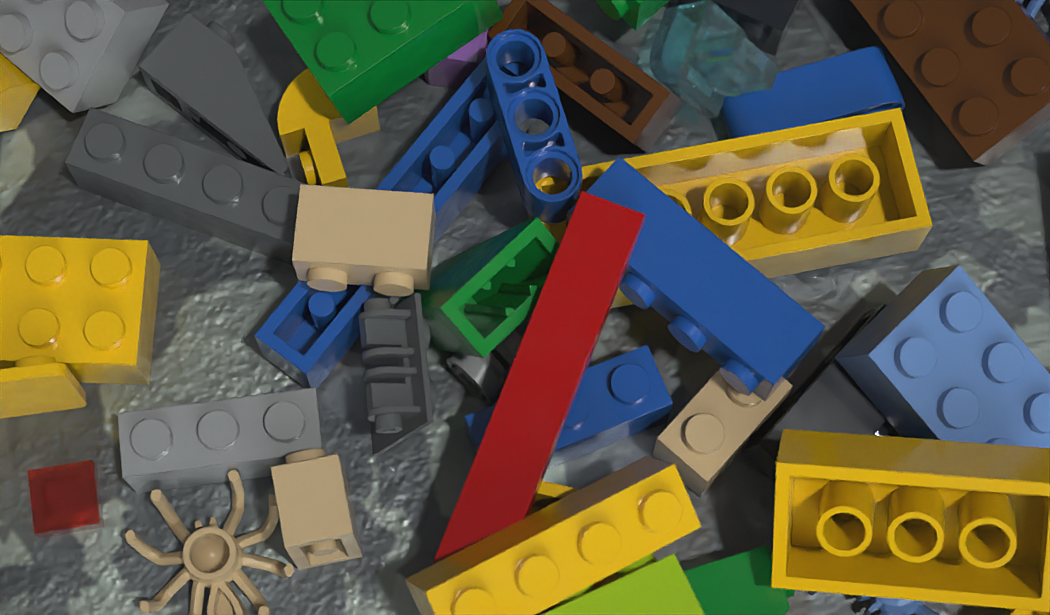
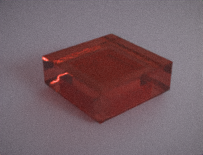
[28,460,104,538]

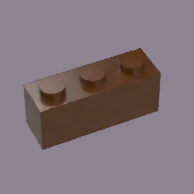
[487,0,685,152]

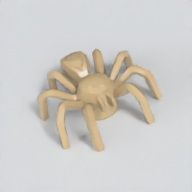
[125,470,295,615]

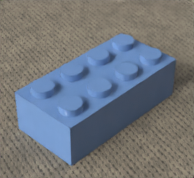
[835,265,1050,448]

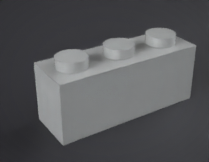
[117,388,328,493]

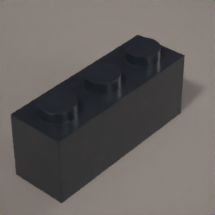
[742,303,893,483]

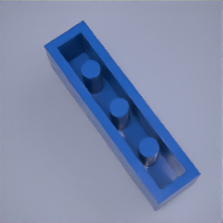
[565,156,825,402]

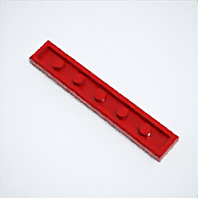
[432,191,646,565]

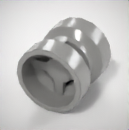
[447,330,523,406]

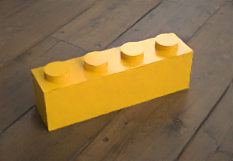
[405,456,702,615]

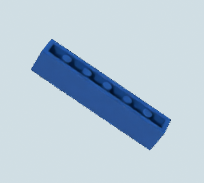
[254,57,536,389]

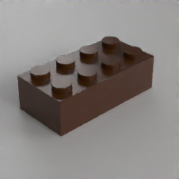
[851,0,1050,166]

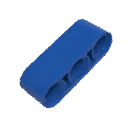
[486,29,582,224]
[716,46,905,139]

